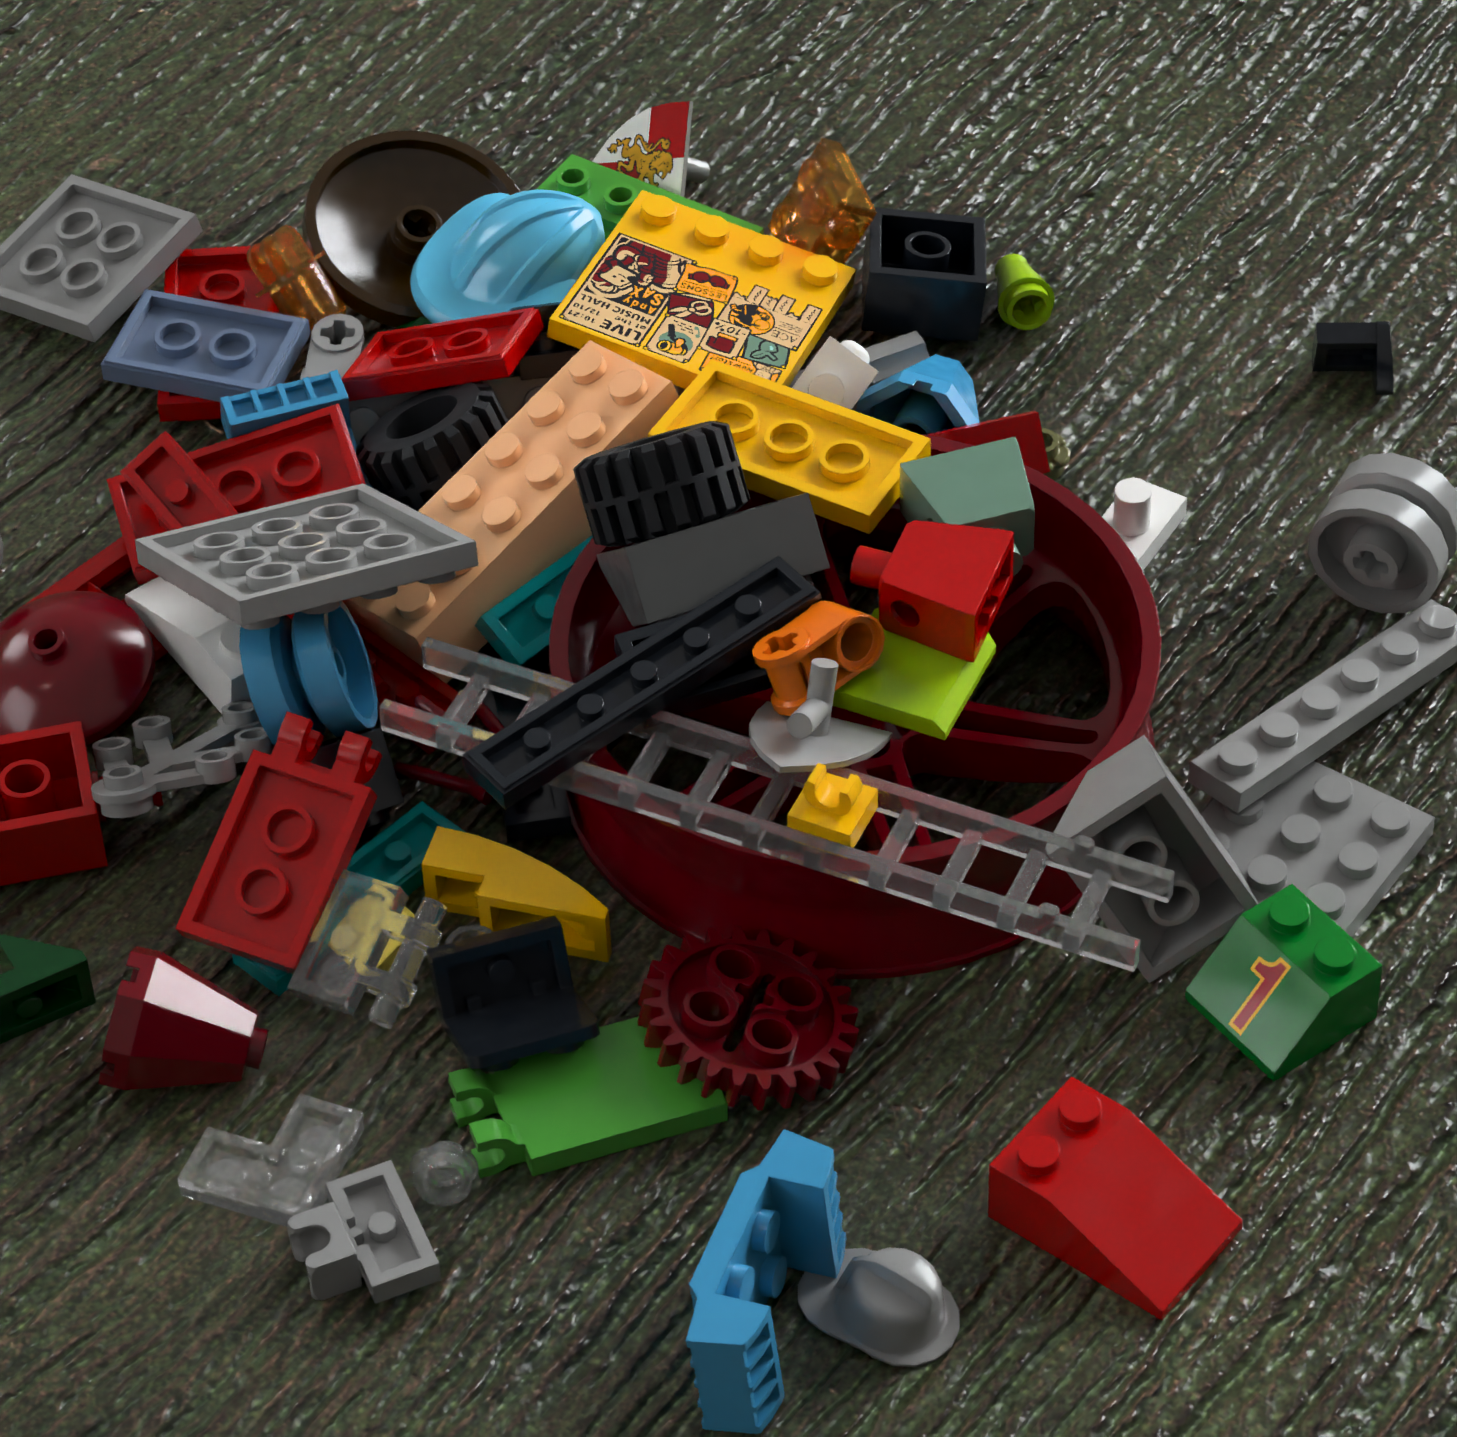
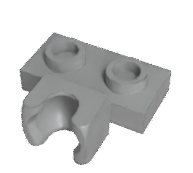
[287,1160,442,1304]

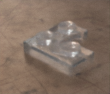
[177,1094,365,1227]

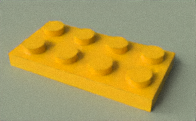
[648,359,931,534]

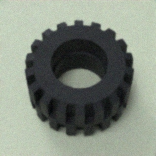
[356,381,509,511]
[573,421,750,547]

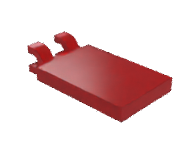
[175,711,382,977]

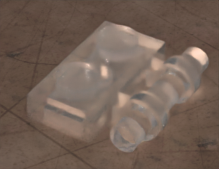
[287,869,447,1029]

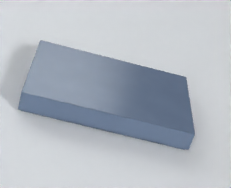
[101,289,310,402]

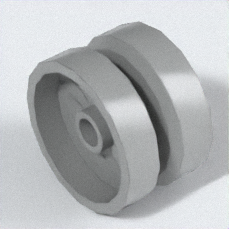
[1308,453,1457,613]

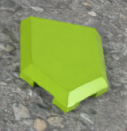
[833,608,996,740]

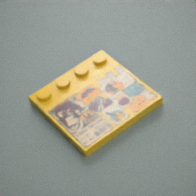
[547,190,856,389]

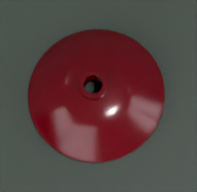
[0,591,155,745]

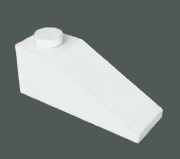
[125,576,251,714]

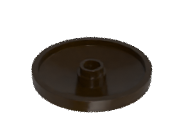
[302,131,521,328]

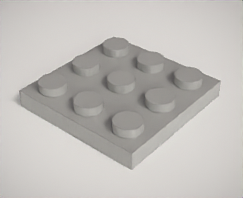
[0,174,203,342]
[1201,761,1435,937]

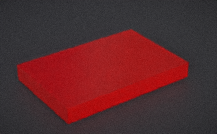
[341,307,544,402]

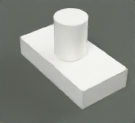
[1102,477,1187,571]

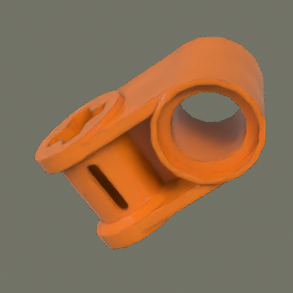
[752,601,885,716]

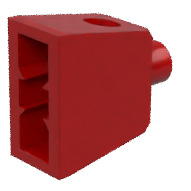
[850,520,1014,663]

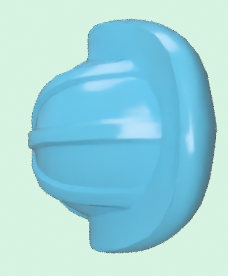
[410,189,605,323]

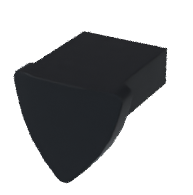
[1312,321,1394,395]

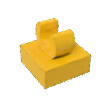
[787,763,878,854]

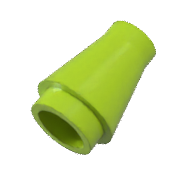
[994,254,1055,330]

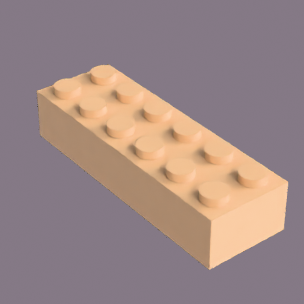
[343,340,679,684]

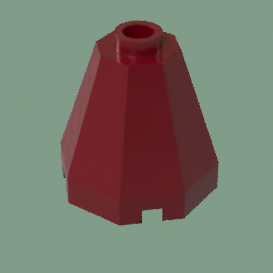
[98,946,269,1090]

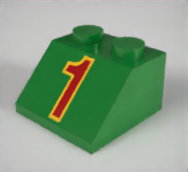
[1185,884,1383,1082]

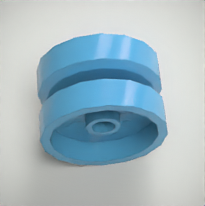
[239,601,378,746]

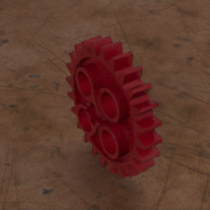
[637,926,859,1111]

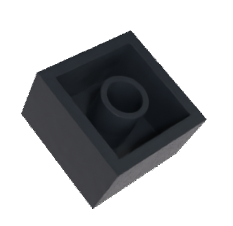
[861,207,987,342]

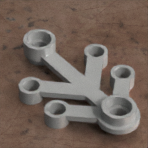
[91,700,274,818]

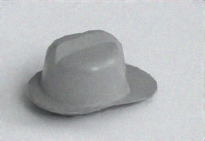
[798,1248,960,1367]

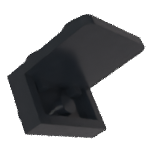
[426,916,600,1072]

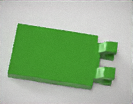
[448,1016,728,1179]

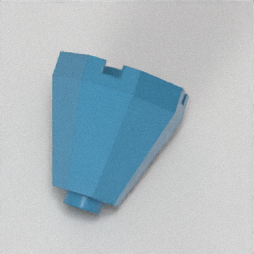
[856,354,980,435]

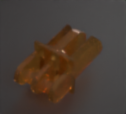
[247,225,346,339]

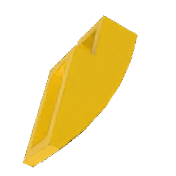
[421,826,612,962]

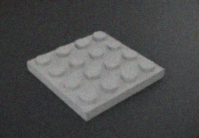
[135,483,478,630]

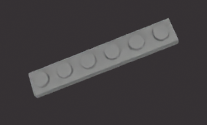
[1188,599,1457,813]

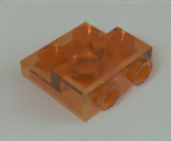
[768,138,877,264]

